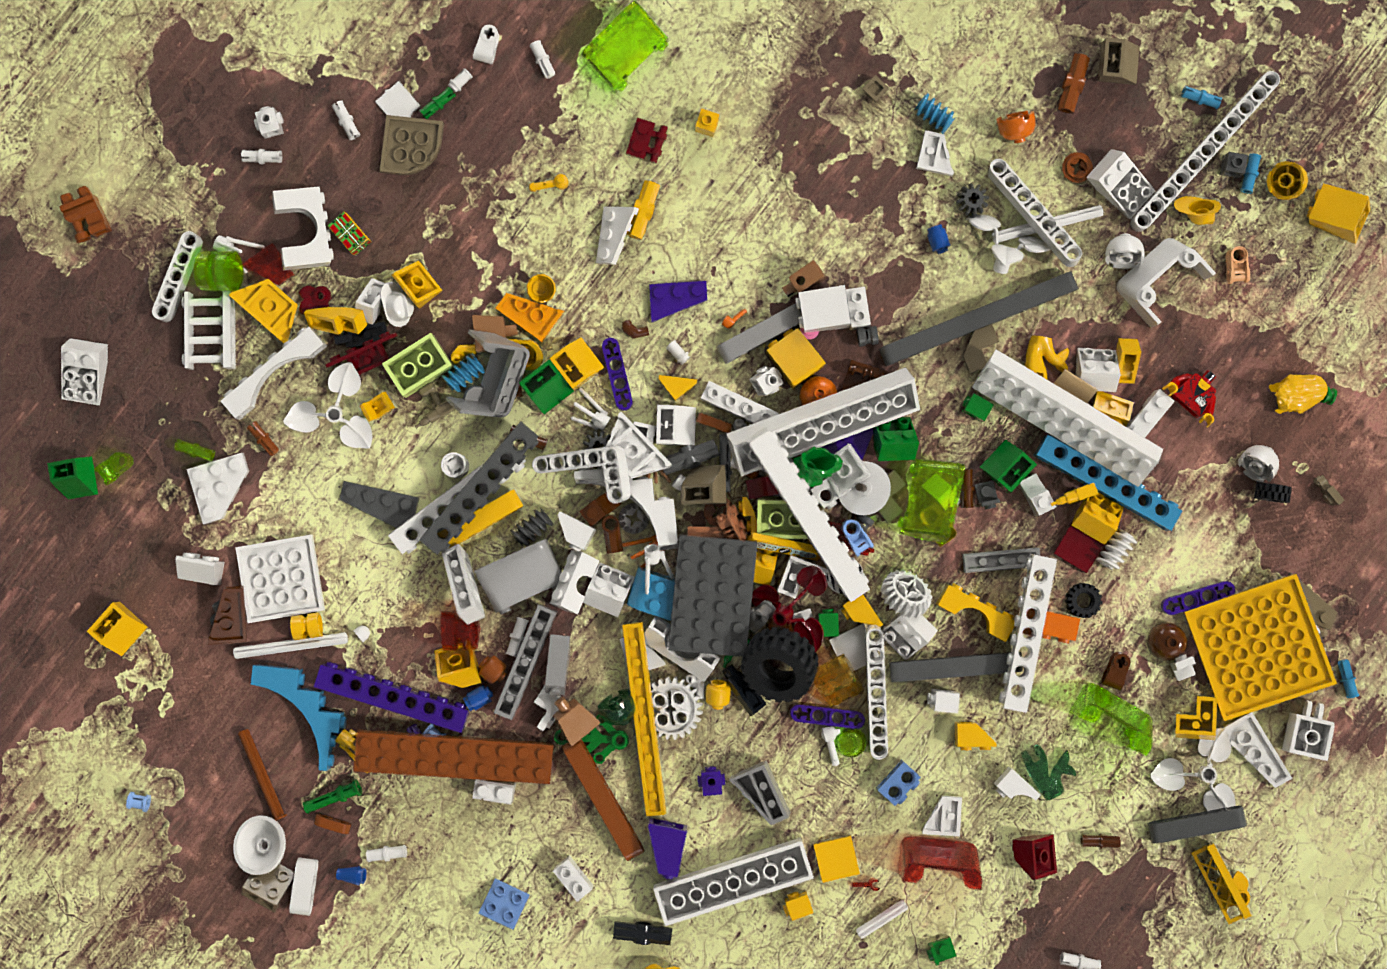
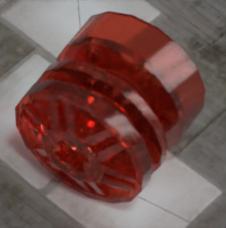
[441,610,480,651]

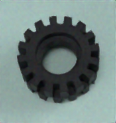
[1254,482,1292,503]
[1065,583,1103,618]

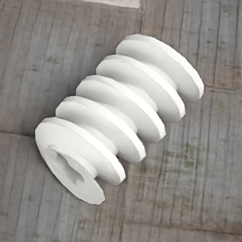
[1096,528,1137,570]

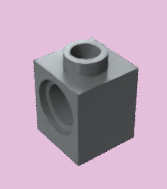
[1219,152,1248,178]

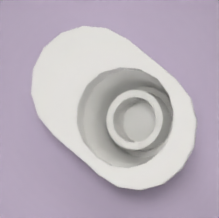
[380,282,414,327]

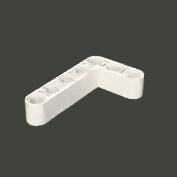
[532,446,631,503]

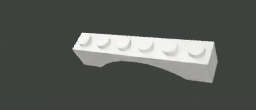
[221,327,327,420]

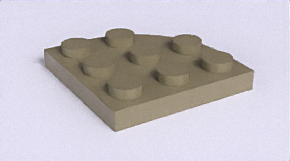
[380,115,444,175]

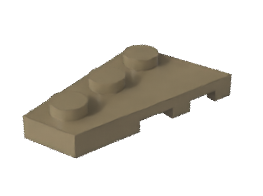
[1288,572,1338,630]

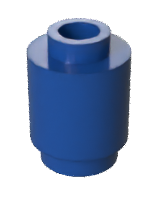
[927,224,951,254]
[463,685,493,711]

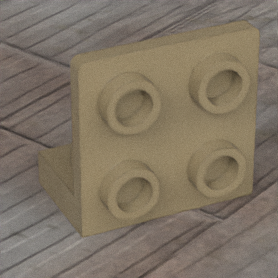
[241,864,295,913]

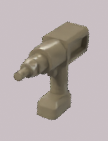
[415,383,456,429]

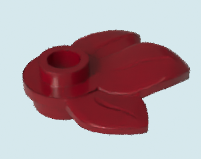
[298,285,331,315]

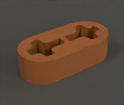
[696,413,733,434]
[314,814,352,834]

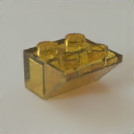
[814,654,865,707]

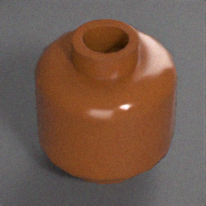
[478,655,507,684]

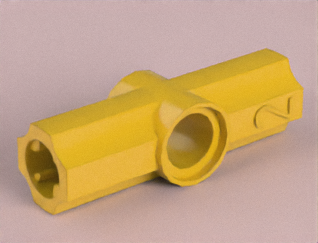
[626,180,660,240]

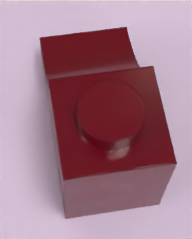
[746,476,779,499]

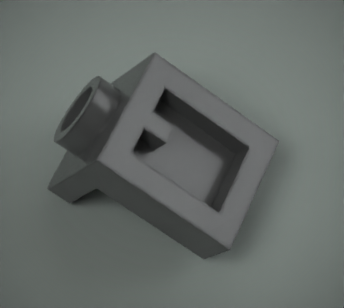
[974,480,1000,510]

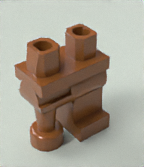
[59,186,112,243]

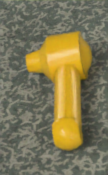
[529,174,569,192]

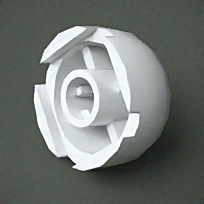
[1105,233,1145,269]
[1238,445,1279,483]

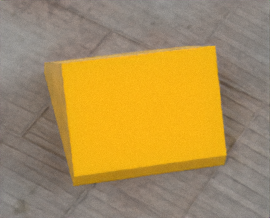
[392,261,442,309]

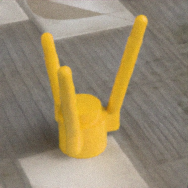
[336,729,368,773]

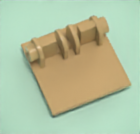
[1053,369,1098,403]

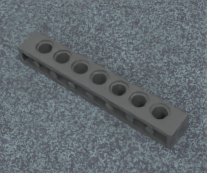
[420,421,539,555]

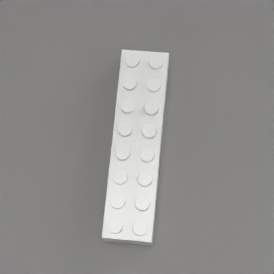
[653,837,814,926]

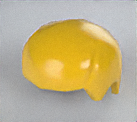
[526,274,556,303]

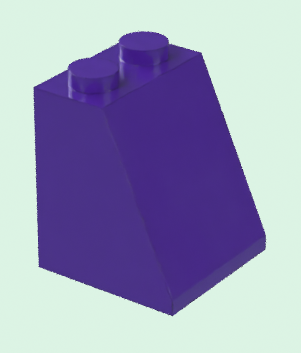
[648,818,687,879]

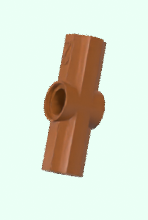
[1057,53,1090,114]

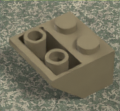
[1098,38,1140,85]
[681,465,726,506]

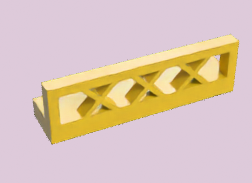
[1191,843,1252,924]

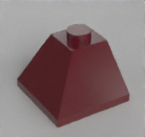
[1012,834,1057,880]

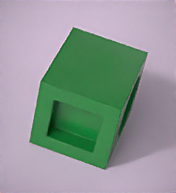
[962,393,994,422]
[818,609,839,637]

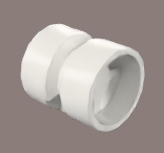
[441,452,469,478]

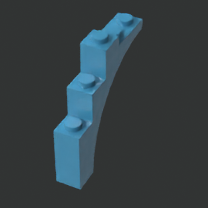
[251,664,347,771]

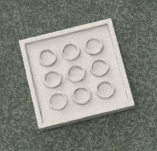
[235,535,325,623]

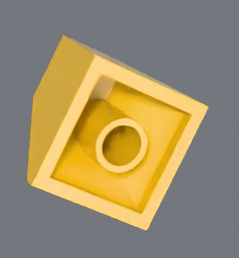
[434,640,481,688]

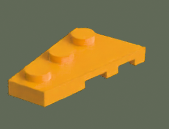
[495,293,564,342]

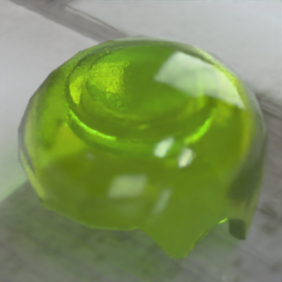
[836,728,867,758]

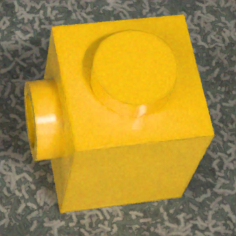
[783,891,814,921]

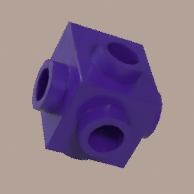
[698,766,725,796]

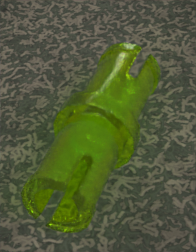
[174,439,215,462]

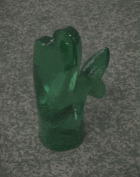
[1021,744,1077,801]

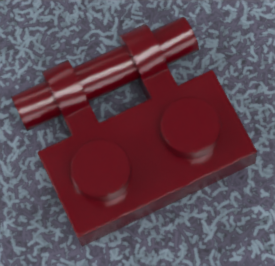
[626,117,668,164]

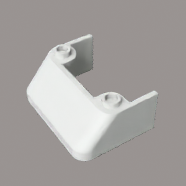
[1117,238,1216,328]

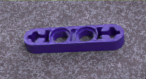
[602,338,633,411]
[1161,581,1235,615]
[790,704,865,729]

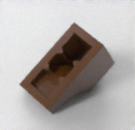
[579,492,622,527]

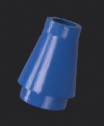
[336,866,367,886]

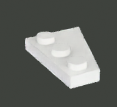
[596,207,639,265]

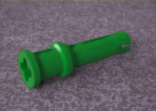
[303,779,362,814]

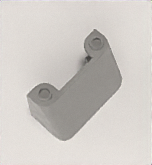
[474,539,562,615]

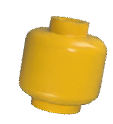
[705,679,731,710]

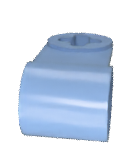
[841,519,874,557]

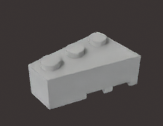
[729,760,791,825]

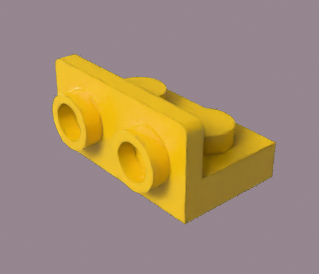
[1092,391,1134,427]

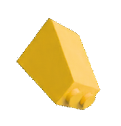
[1307,183,1371,244]
[766,328,826,389]

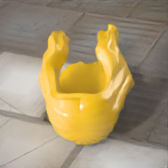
[1269,374,1328,414]

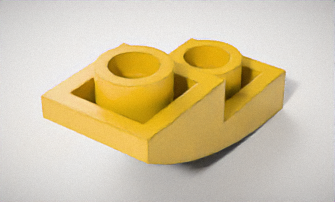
[738,497,757,535]

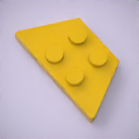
[229,279,298,343]

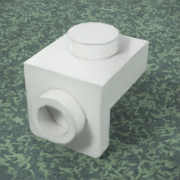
[1170,654,1196,681]

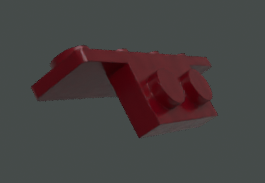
[325,331,398,375]

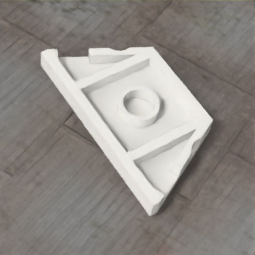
[606,412,672,479]

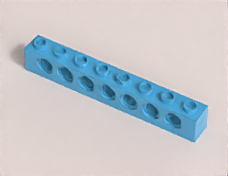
[1033,435,1182,531]

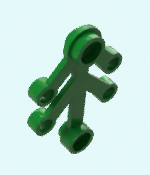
[554,713,629,764]

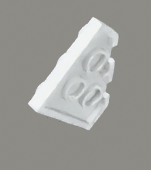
[187,453,249,524]

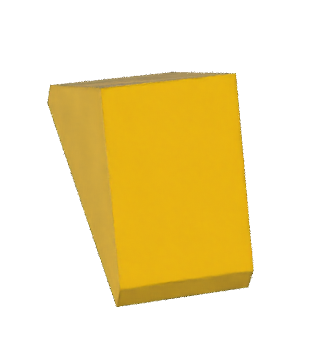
[659,375,697,402]

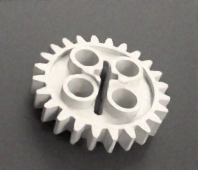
[651,677,703,740]

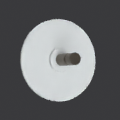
[839,461,891,515]

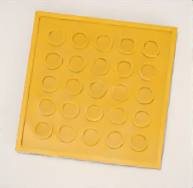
[1184,574,1337,721]

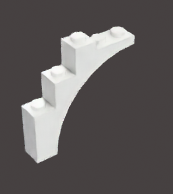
[574,466,678,550]

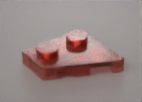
[242,243,295,286]

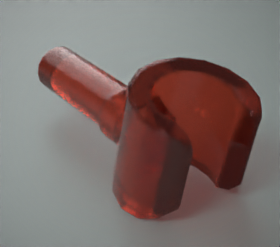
[852,878,880,891]

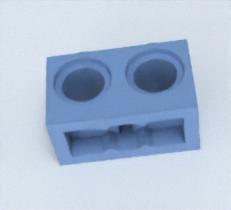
[876,759,921,806]

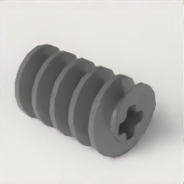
[510,508,554,546]

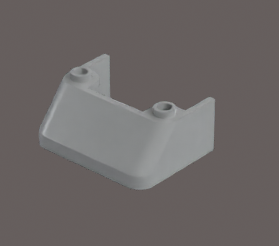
[446,330,530,418]

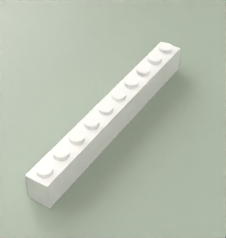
[745,428,870,602]

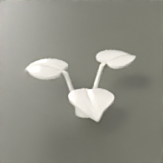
[966,214,1051,274]
[283,362,372,449]
[1150,728,1236,811]

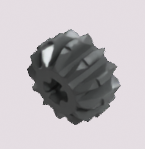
[956,183,989,217]
[583,431,611,461]

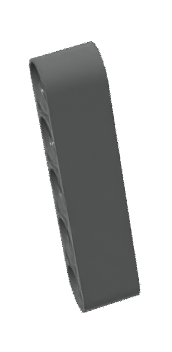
[1148,805,1247,843]

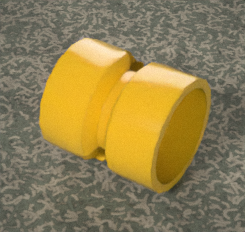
[290,612,323,641]

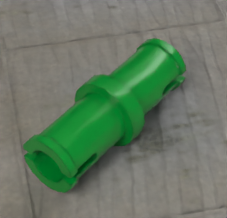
[419,87,456,119]

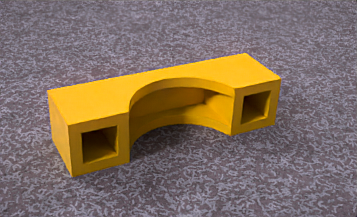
[936,583,1015,642]

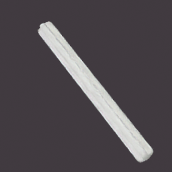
[992,205,1103,243]
[233,632,348,659]

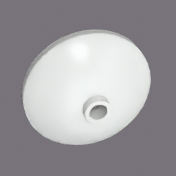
[233,816,286,875]

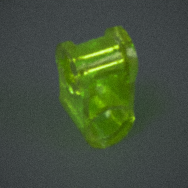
[94,452,134,486]

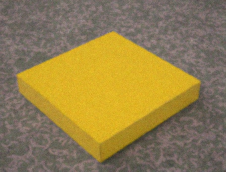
[813,835,860,883]

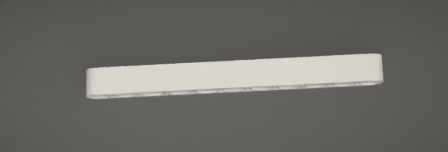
[1130,71,1280,232]

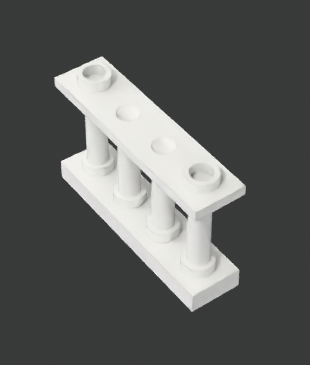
[181,291,236,370]

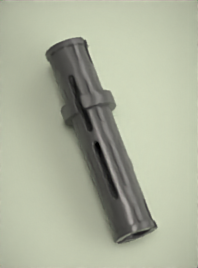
[719,434,732,492]

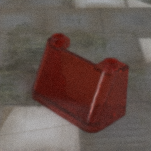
[898,836,983,890]

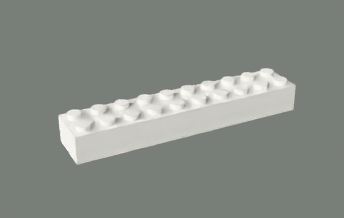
[972,350,1163,487]
[726,368,920,476]

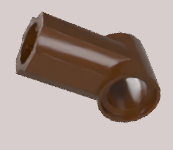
[602,516,623,554]

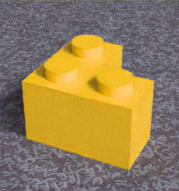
[1175,696,1217,740]

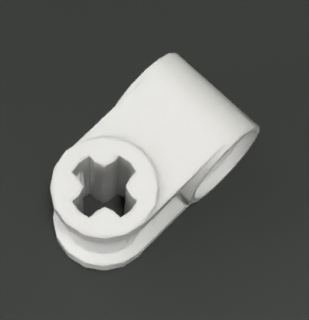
[473,25,499,65]

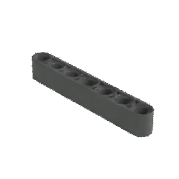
[889,652,1023,682]

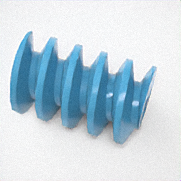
[914,93,956,134]
[441,353,485,393]

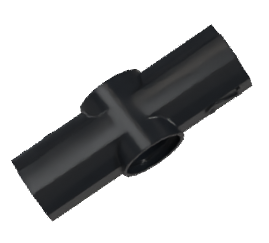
[613,921,673,946]

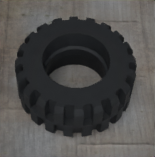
[741,627,819,703]

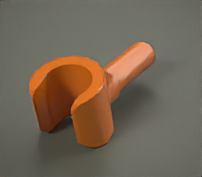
[722,309,747,329]

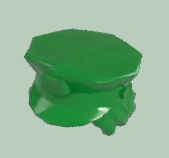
[793,446,843,487]

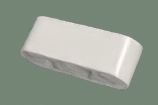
[289,857,318,916]

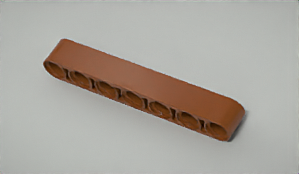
[562,739,645,861]

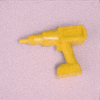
[1050,483,1098,506]

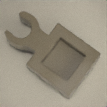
[1313,475,1345,506]

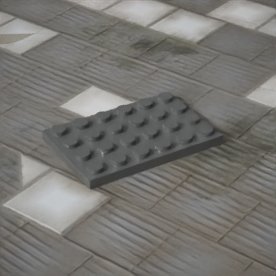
[668,534,758,657]

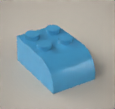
[627,566,675,621]

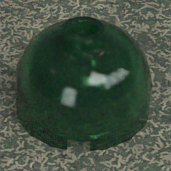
[597,689,635,726]

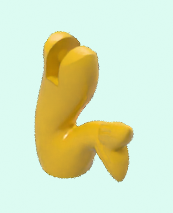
[1025,335,1069,379]

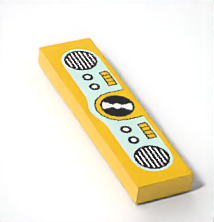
[746,532,820,561]

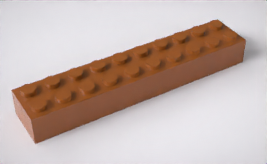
[353,729,553,784]

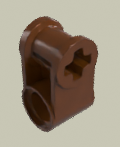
[1101,652,1131,691]

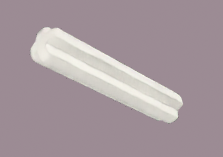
[856,900,908,939]

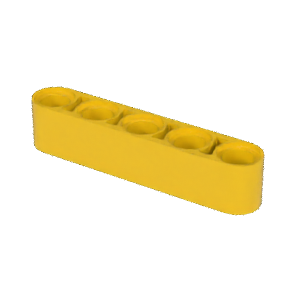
[437,489,524,548]

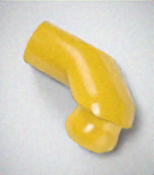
[451,344,477,364]

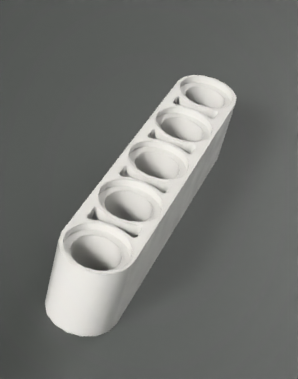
[152,231,203,322]

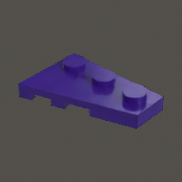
[649,281,708,323]

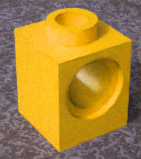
[695,108,720,137]

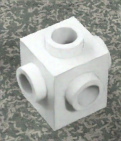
[254,106,284,139]
[749,366,783,396]

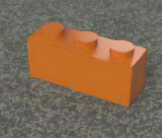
[1018,608,1080,644]

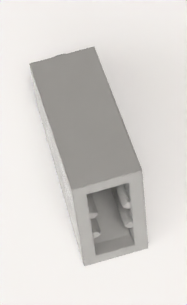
[545,634,570,696]

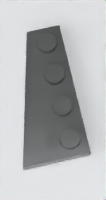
[340,481,419,535]

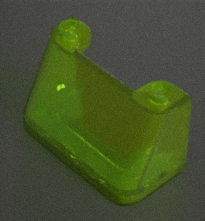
[581,0,669,94]
[897,459,965,544]
[1069,683,1153,756]

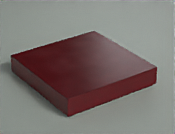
[1053,521,1104,573]

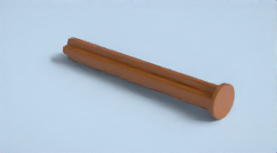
[238,729,287,820]

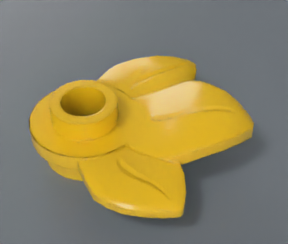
[1216,871,1250,908]

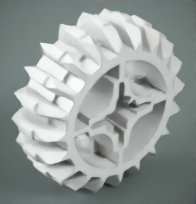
[880,569,932,619]

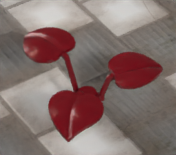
[751,565,827,652]

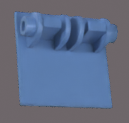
[478,878,530,930]

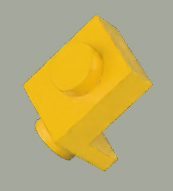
[360,391,395,422]

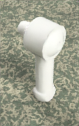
[821,726,841,766]

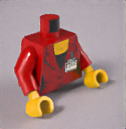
[1162,370,1216,427]

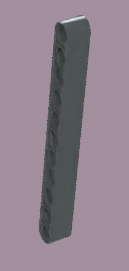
[879,271,1079,366]

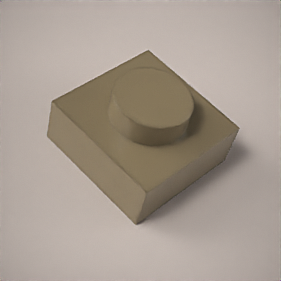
[862,75,889,103]

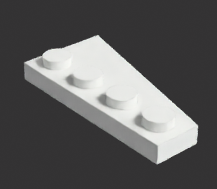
[1220,712,1293,788]

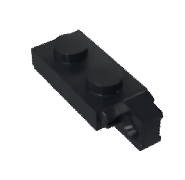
[334,322,389,348]
[722,664,766,716]

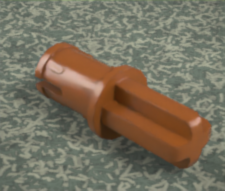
[247,421,279,456]

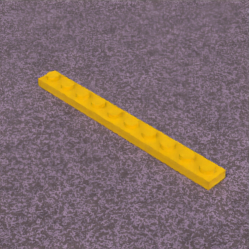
[622,622,666,816]

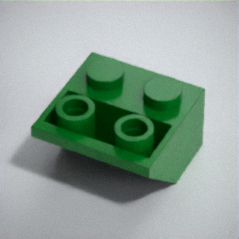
[519,360,574,415]
[873,417,919,461]
[979,439,1037,493]
[47,456,98,499]

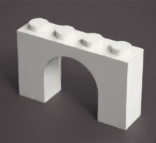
[272,187,334,270]

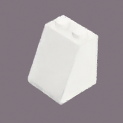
[795,285,851,333]

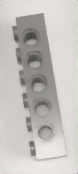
[494,604,558,720]

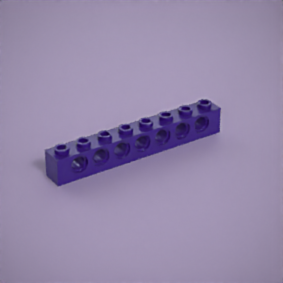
[314,662,470,733]

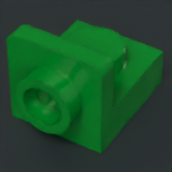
[926,936,956,966]

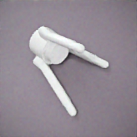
[213,235,265,273]
[571,387,611,431]
[644,544,674,595]

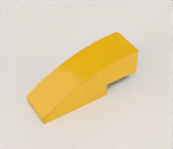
[304,307,367,335]

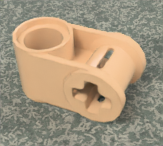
[1225,246,1250,284]

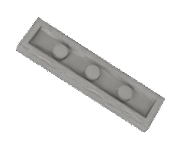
[962,548,1040,573]

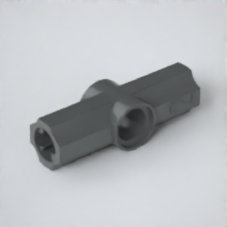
[663,439,720,475]

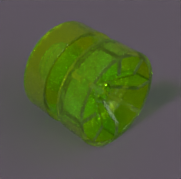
[193,250,244,292]

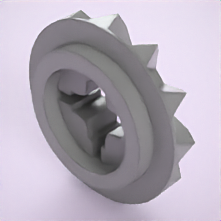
[619,503,649,534]

